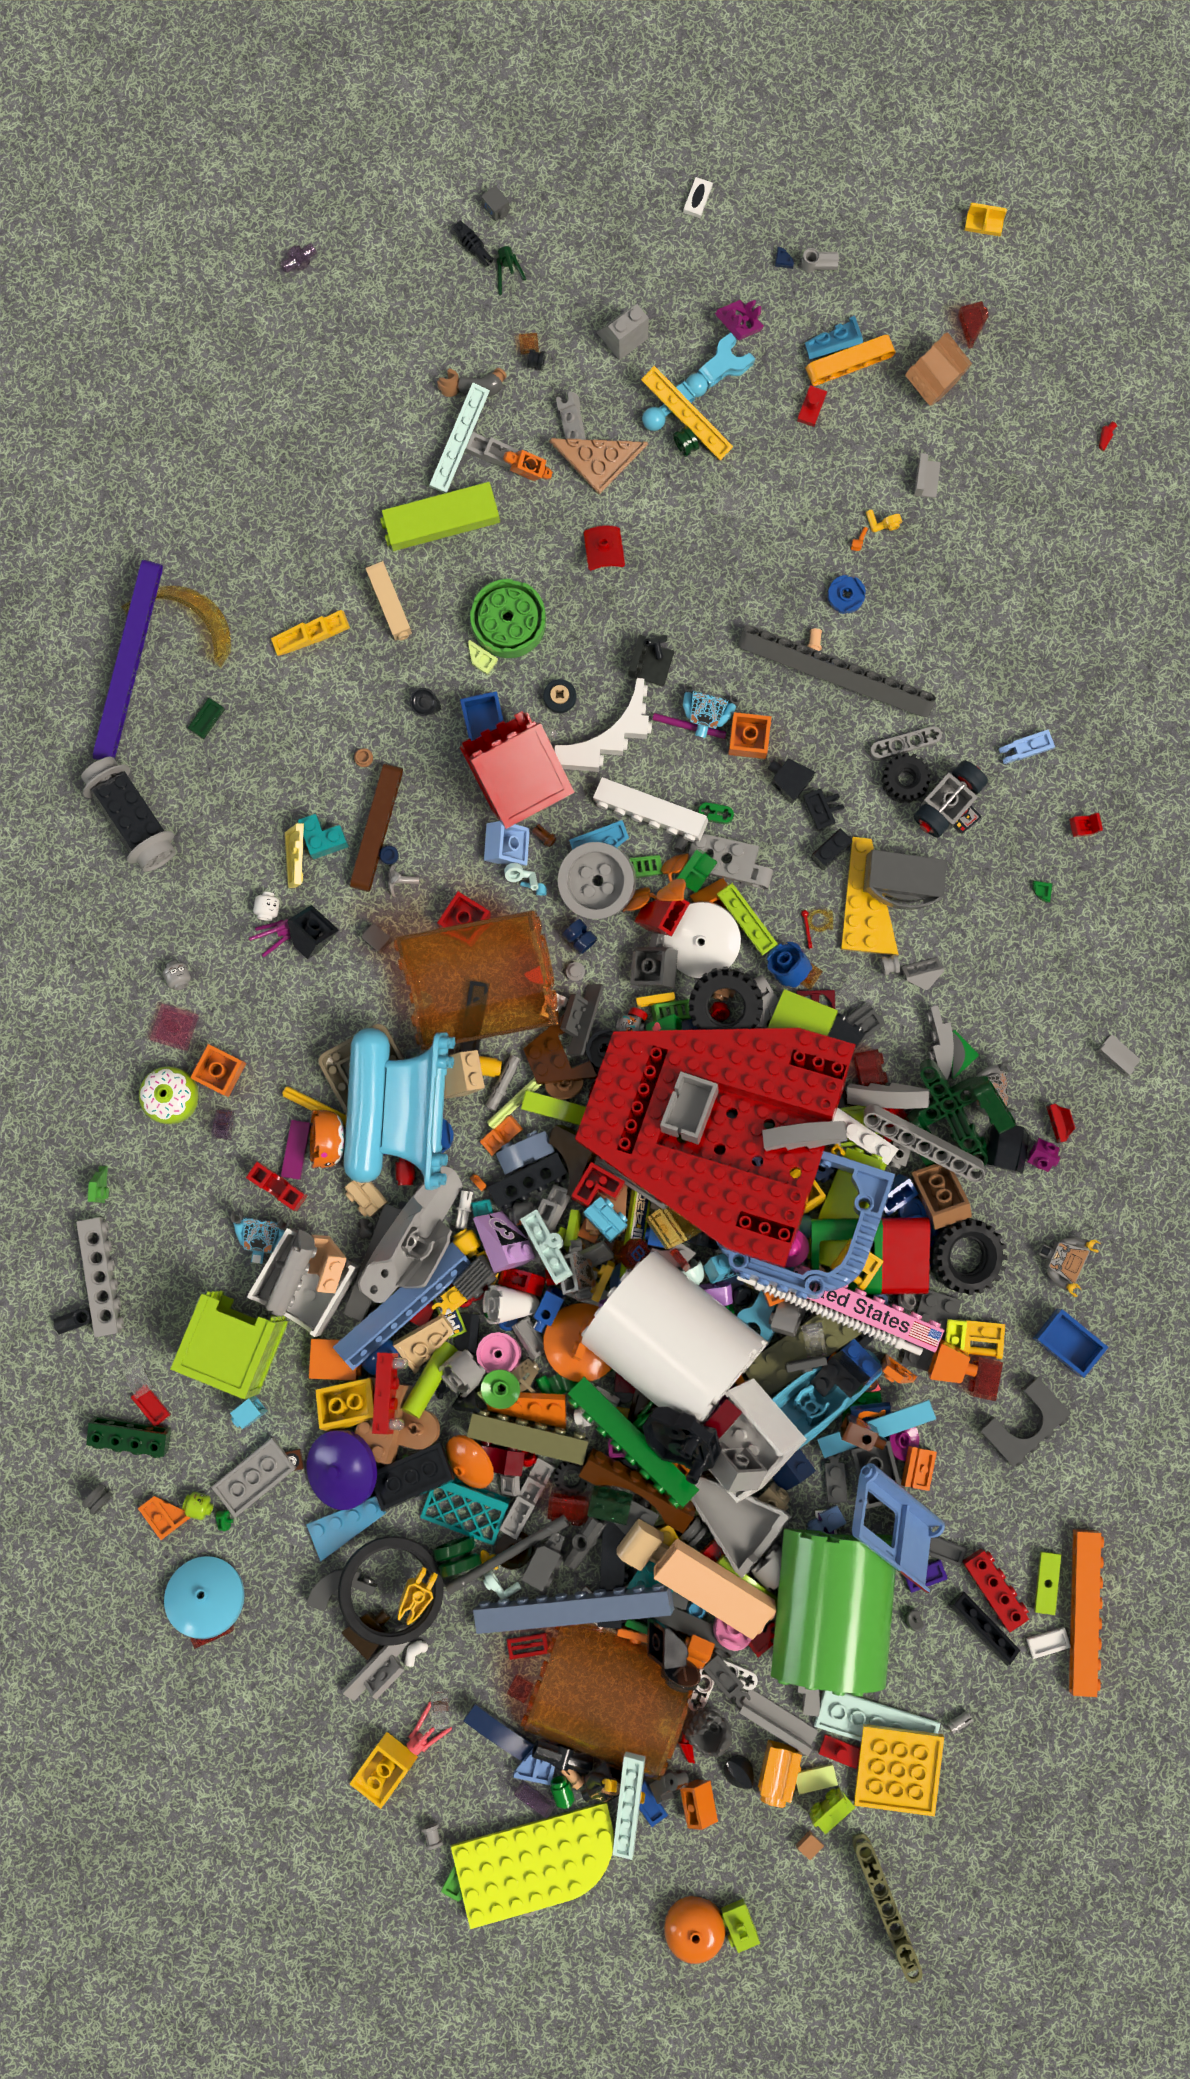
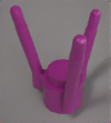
[249,919,291,957]

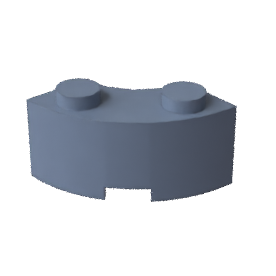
[496,1131,555,1175]

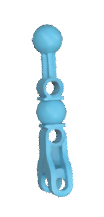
[642,333,756,431]
[737,1215,813,1348]

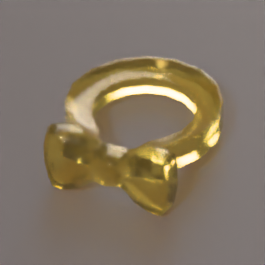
[808,909,834,932]

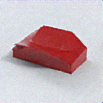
[1046,1104,1075,1143]

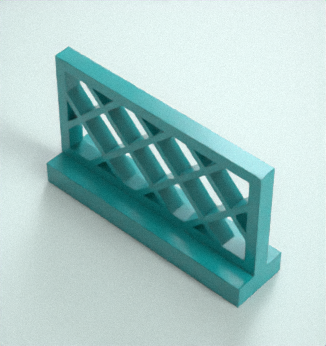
[420,1477,511,1546]

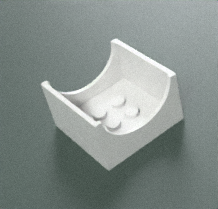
[247,1228,360,1337]
[709,1378,807,1503]

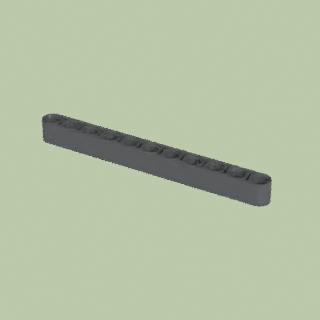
[738,625,936,717]

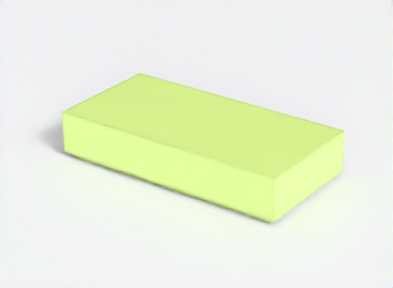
[796,1763,838,1795]

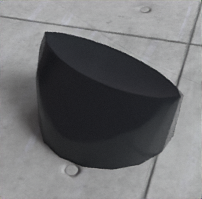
[409,688,441,716]
[723,1755,754,1789]

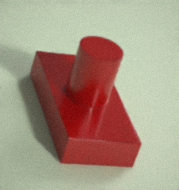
[797,385,827,427]
[818,1734,860,1769]

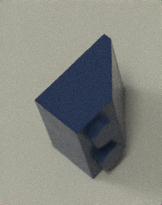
[772,1449,816,1491]

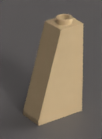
[366,561,412,641]

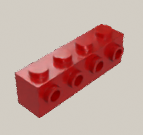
[962,1548,1030,1633]

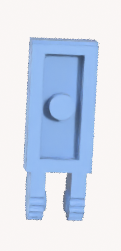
[998,730,1055,764]

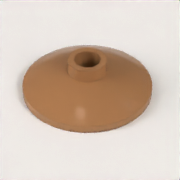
[545,1079,584,1100]

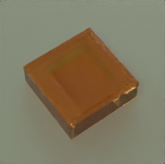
[519,333,539,355]

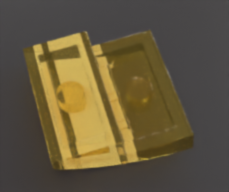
[645,1207,701,1249]

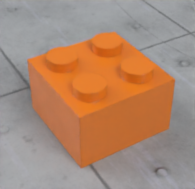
[728,712,772,759]
[190,1044,247,1097]

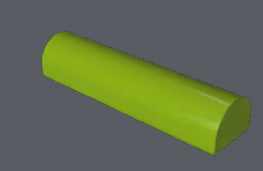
[401,1341,458,1419]

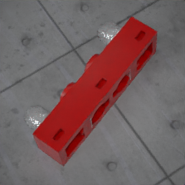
[372,1352,408,1434]

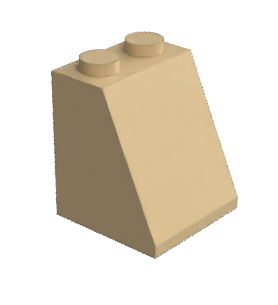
[444,1050,485,1099]

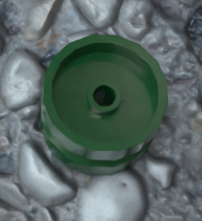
[432,1535,482,1577]

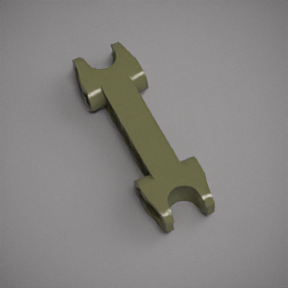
[852,1832,922,1983]

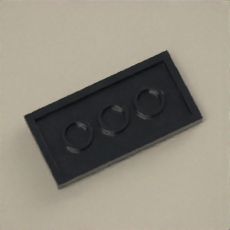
[374,1442,455,1512]

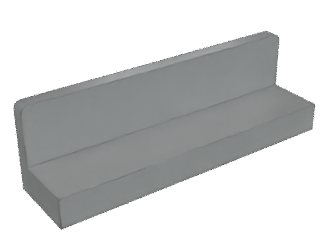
[738,1689,818,1756]

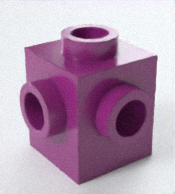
[1027,1138,1060,1172]

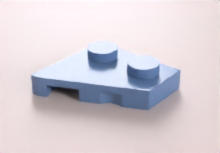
[513,1739,559,1785]

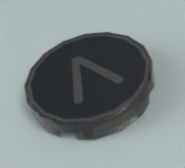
[661,1660,701,1693]

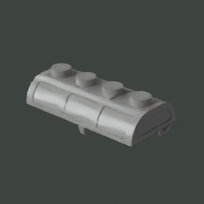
[265,1229,317,1316]

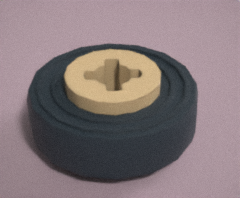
[543,679,577,714]

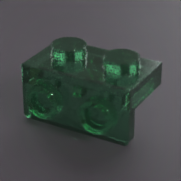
[588,1486,633,1525]

